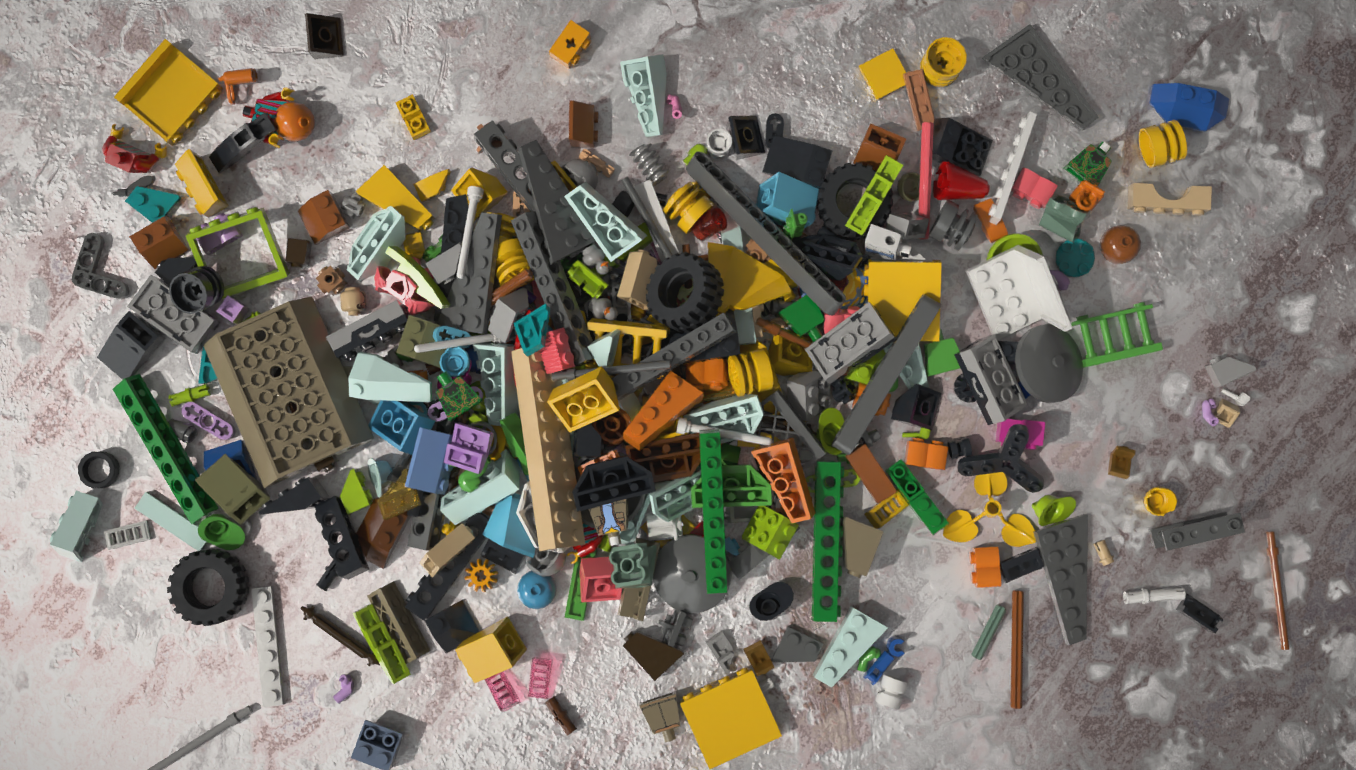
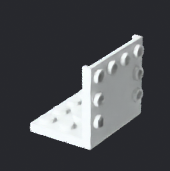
[965,245,1072,341]

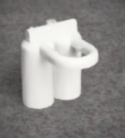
[646,514,683,541]

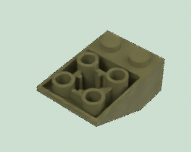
[195,453,271,525]

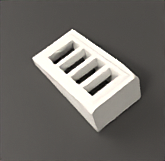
[104,521,151,550]

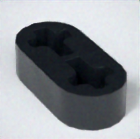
[765,113,784,150]

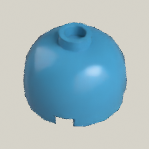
[517,571,557,609]

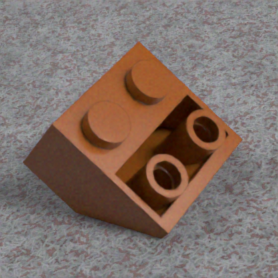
[853,123,906,171]

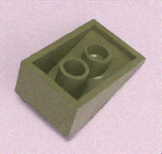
[396,315,463,368]

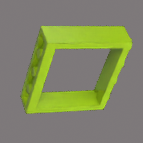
[185,207,290,299]

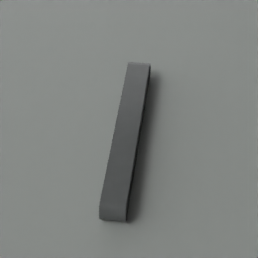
[831,294,941,455]

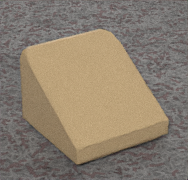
[1214,399,1240,428]

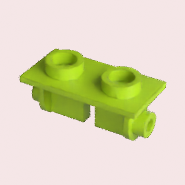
[566,260,608,299]

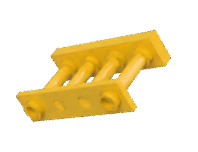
[585,318,670,379]

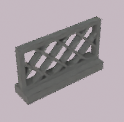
[754,388,827,470]

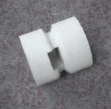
[706,128,732,159]
[875,674,908,709]

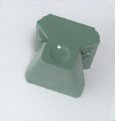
[1039,194,1091,243]
[609,543,657,589]

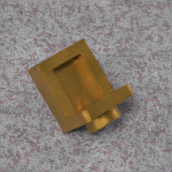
[1108,446,1136,479]
[743,640,774,676]

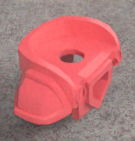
[374,257,435,316]

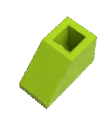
[340,469,374,514]

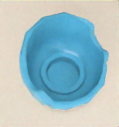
[440,346,470,377]

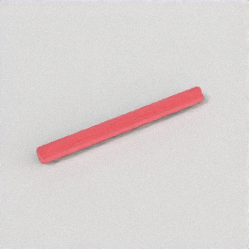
[918,122,934,240]

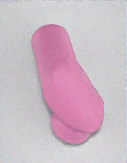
[666,94,682,119]

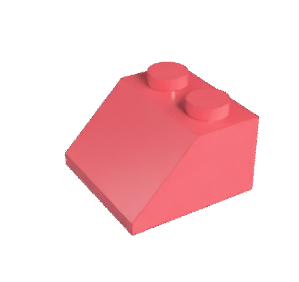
[580,556,622,603]

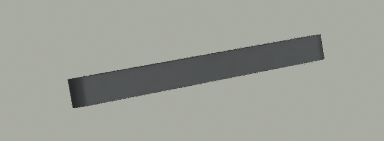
[686,152,846,316]

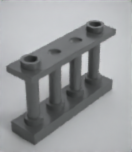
[1148,512,1245,551]

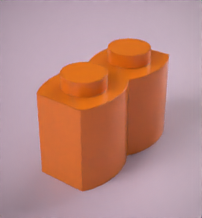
[686,359,728,392]
[904,438,948,470]
[969,546,1001,588]

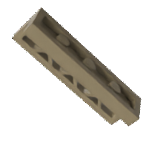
[617,537,660,621]
[367,581,431,664]

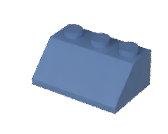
[405,428,453,495]

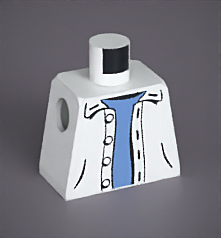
[865,224,912,261]

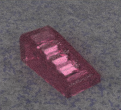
[528,657,553,699]
[484,671,520,712]

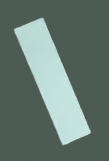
[134,492,207,551]

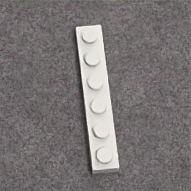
[988,111,1037,225]
[251,586,285,707]

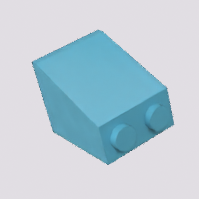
[756,172,819,228]
[482,492,536,558]

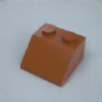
[569,100,599,148]
[297,190,350,245]
[129,216,189,269]

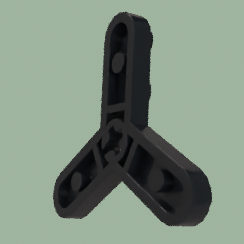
[957,424,1044,493]

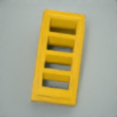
[864,489,909,529]

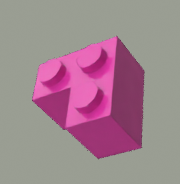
[995,419,1045,450]

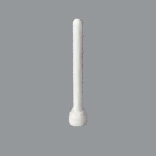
[457,186,484,279]
[414,333,504,353]
[676,417,772,446]

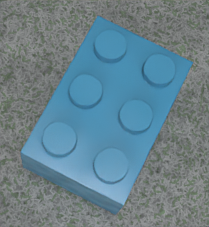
[369,400,435,455]

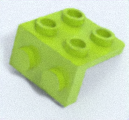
[742,506,799,560]

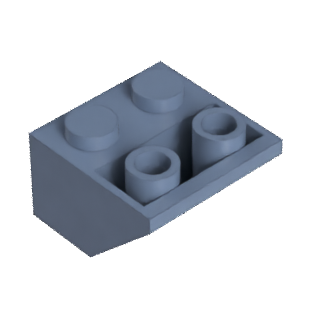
[351,719,403,770]

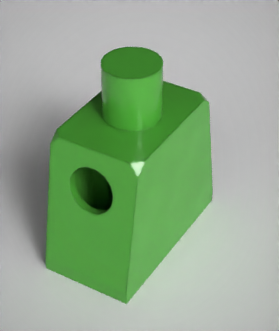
[924,329,961,377]

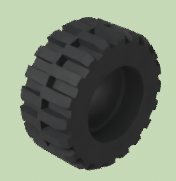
[817,162,893,240]
[646,252,724,333]
[167,549,250,626]

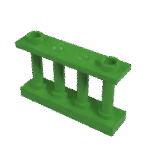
[1071,302,1163,368]

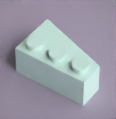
[50,490,103,562]

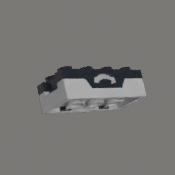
[127,275,221,354]
[326,300,409,362]
[805,302,897,386]
[954,334,1028,425]

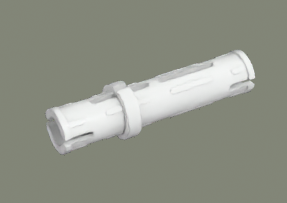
[1123,587,1186,604]

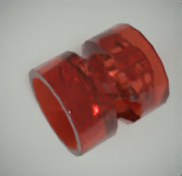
[691,207,727,241]

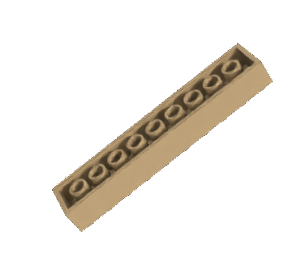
[511,348,585,551]

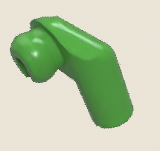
[857,646,881,672]

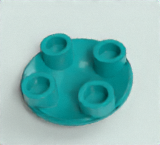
[1056,239,1095,277]

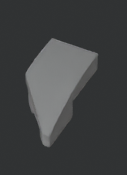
[706,631,734,675]

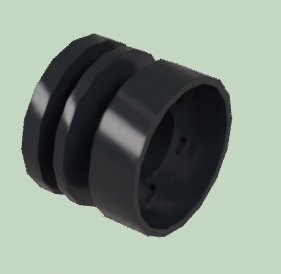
[169,266,224,314]

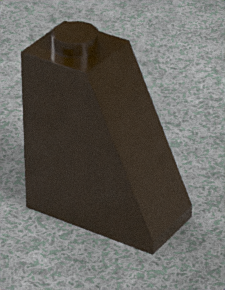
[623,630,684,681]

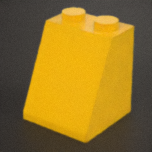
[455,616,527,683]

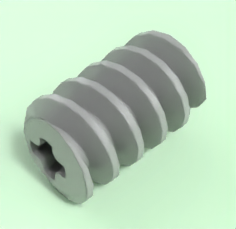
[629,143,669,187]

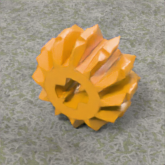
[465,558,499,592]

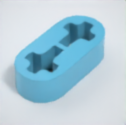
[433,326,471,349]

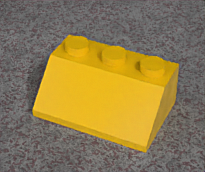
[175,149,229,218]
[547,366,620,432]

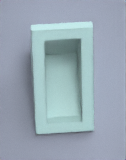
[587,329,621,367]

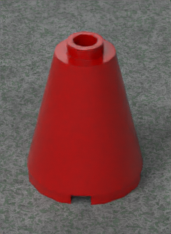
[933,162,990,201]

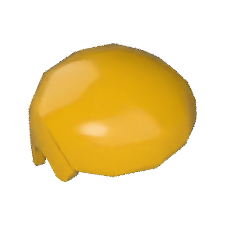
[1143,486,1177,516]

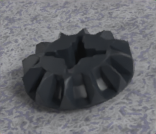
[954,373,976,403]

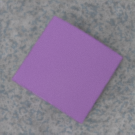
[444,422,494,474]

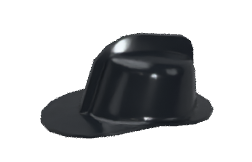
[749,582,794,621]

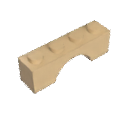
[1127,183,1212,216]

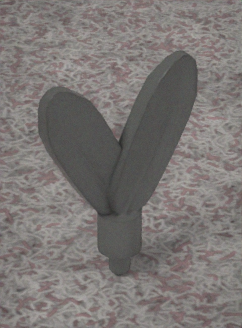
[112,176,153,197]

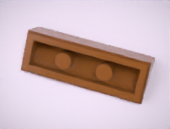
[845,444,897,503]

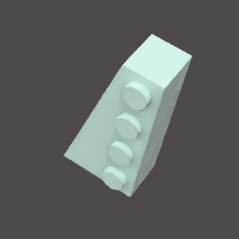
[564,182,647,262]
[473,342,519,426]
[440,449,520,525]
[813,606,888,687]

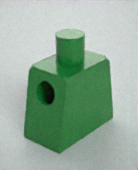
[778,295,824,342]

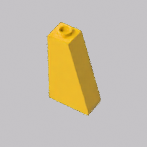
[356,165,435,231]

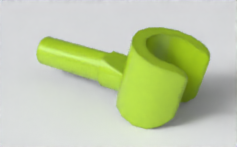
[902,428,931,440]

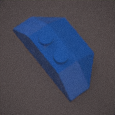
[1149,83,1229,132]

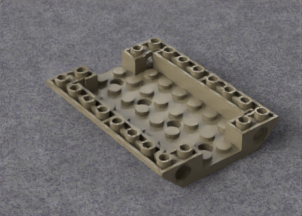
[203,297,374,489]

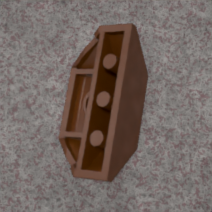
[625,433,701,483]
[356,490,411,569]

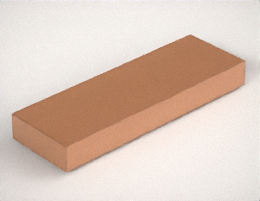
[903,69,935,131]

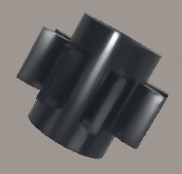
[832,378,856,404]

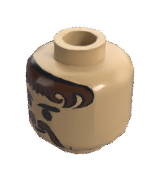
[340,287,366,316]

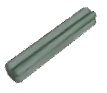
[971,605,1006,660]

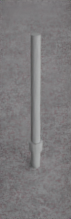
[147,705,253,770]

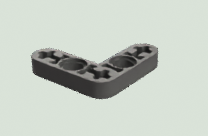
[71,233,129,300]

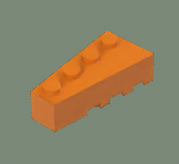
[623,371,703,451]
[751,438,815,523]

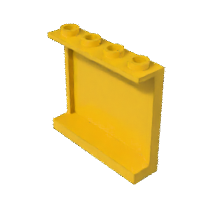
[114,39,223,146]
[864,259,942,341]
[680,667,782,770]

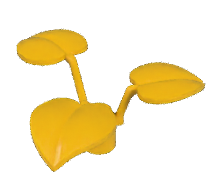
[943,472,1036,547]

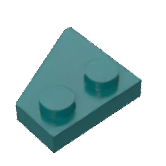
[125,186,181,223]
[513,304,550,357]

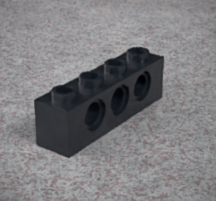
[314,496,370,580]

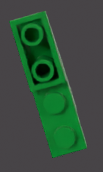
[885,459,949,536]

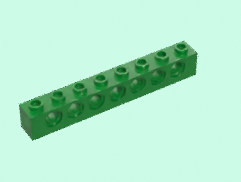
[112,374,219,524]
[699,429,727,594]
[811,462,844,622]

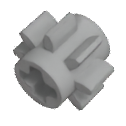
[341,193,366,219]

